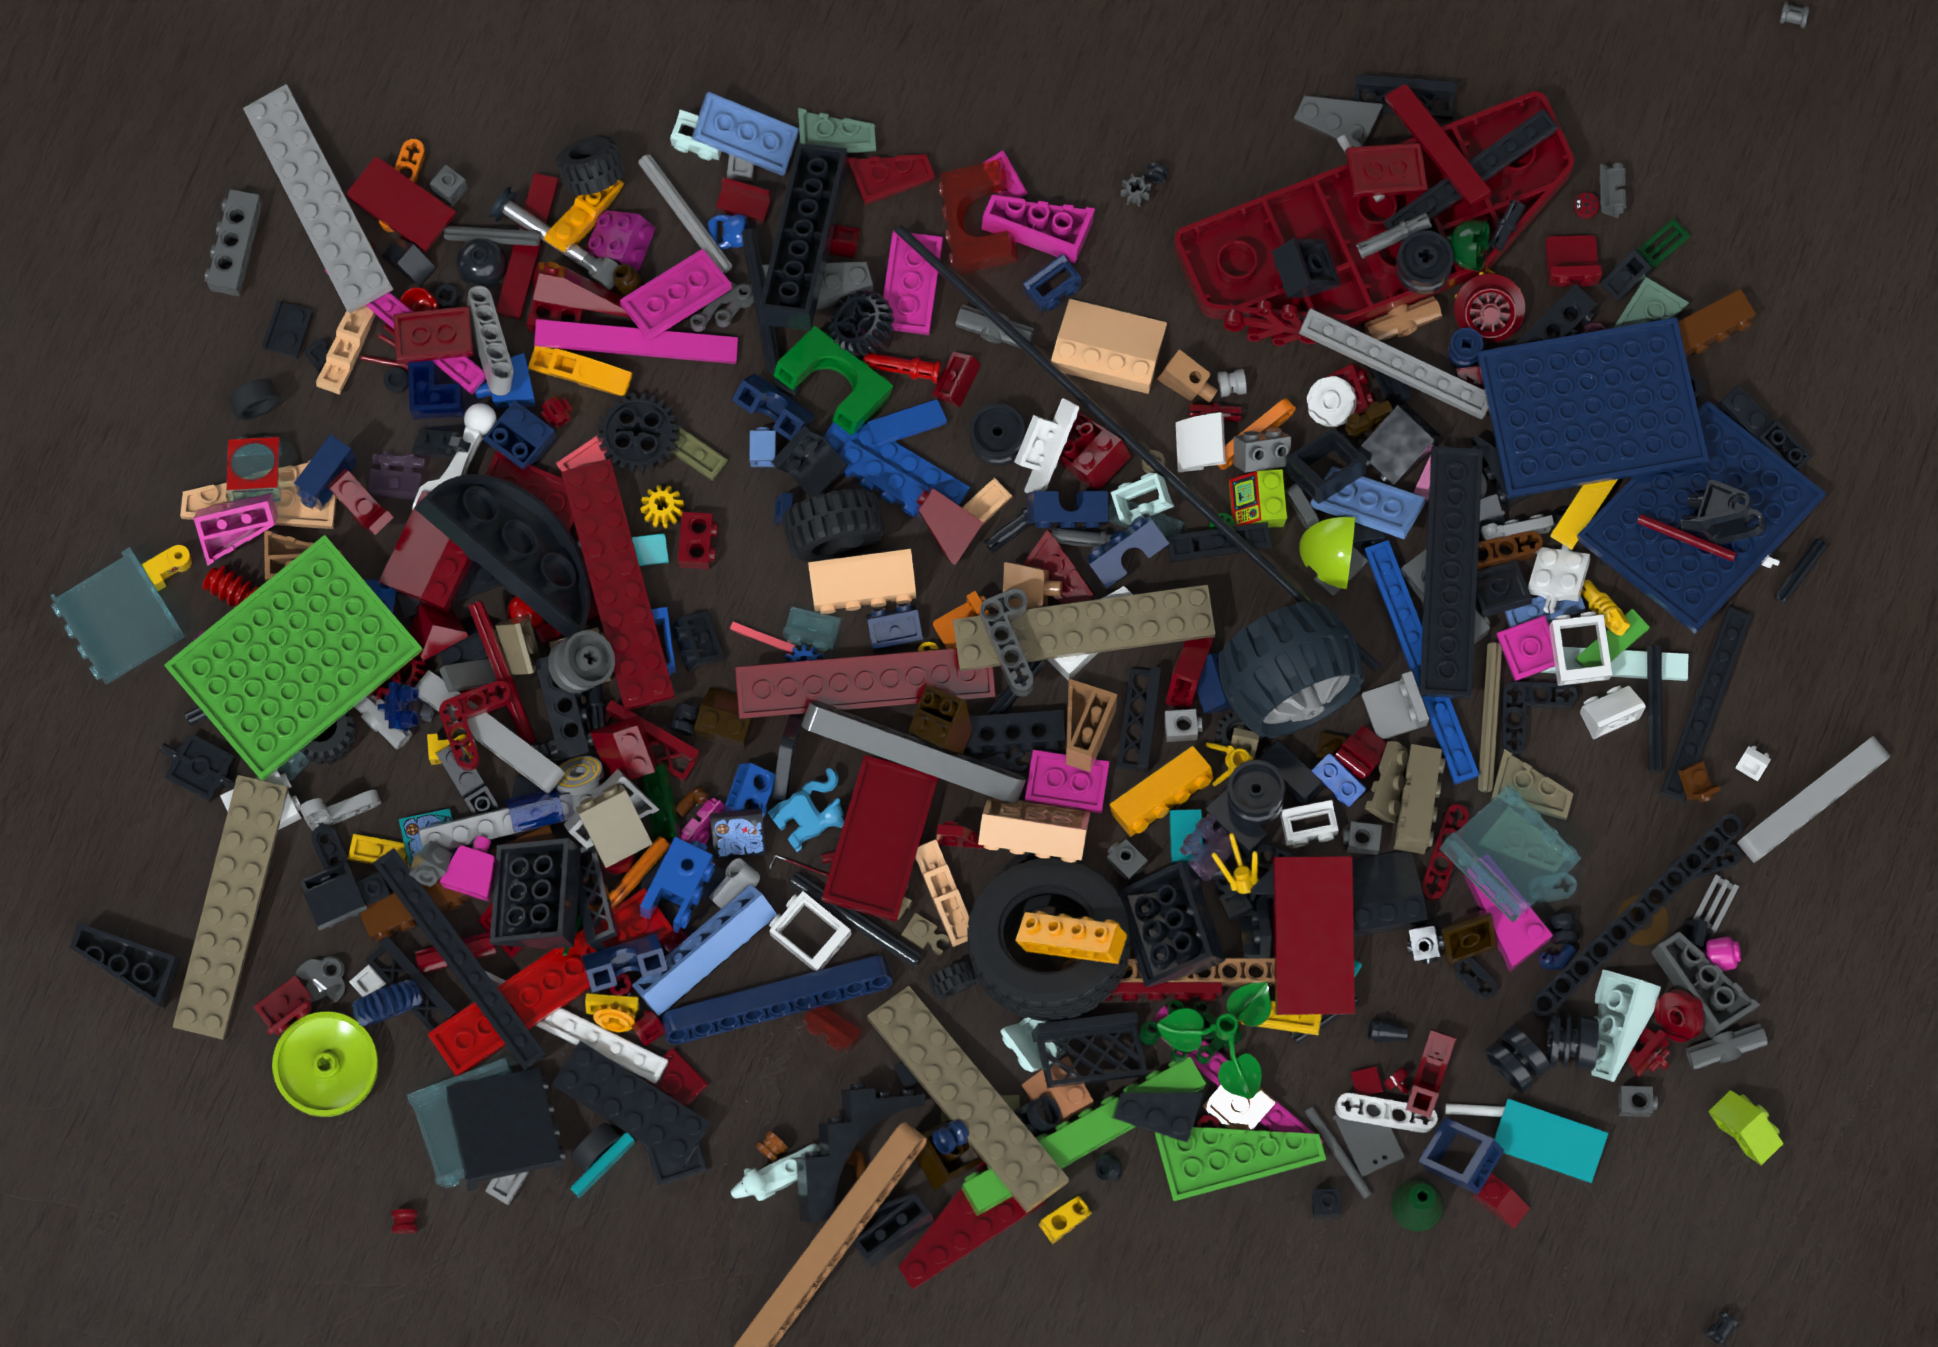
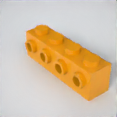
[1109,746,1214,837]
[1016,911,1127,964]

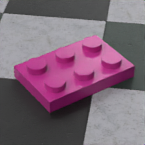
[1025,750,1109,813]

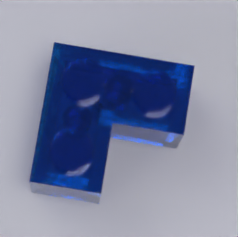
[408,361,464,420]

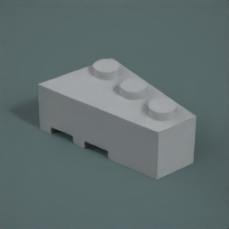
[564,769,659,849]

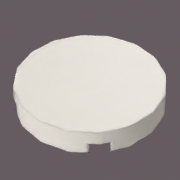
[1307,376,1357,427]

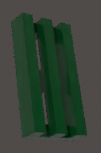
[1637,218,1690,270]

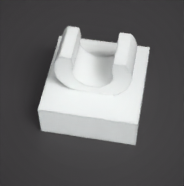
[1736,746,1771,781]

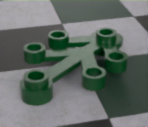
[1139,1000,1241,1064]

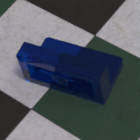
[505,788,565,833]

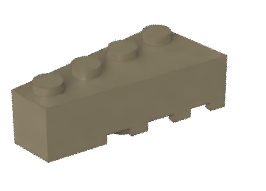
[1394,744,1445,854]

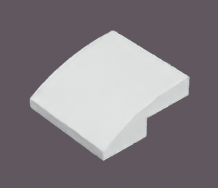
[1176,412,1226,472]

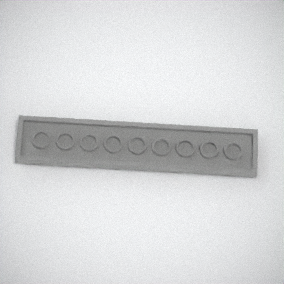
[243,84,394,314]

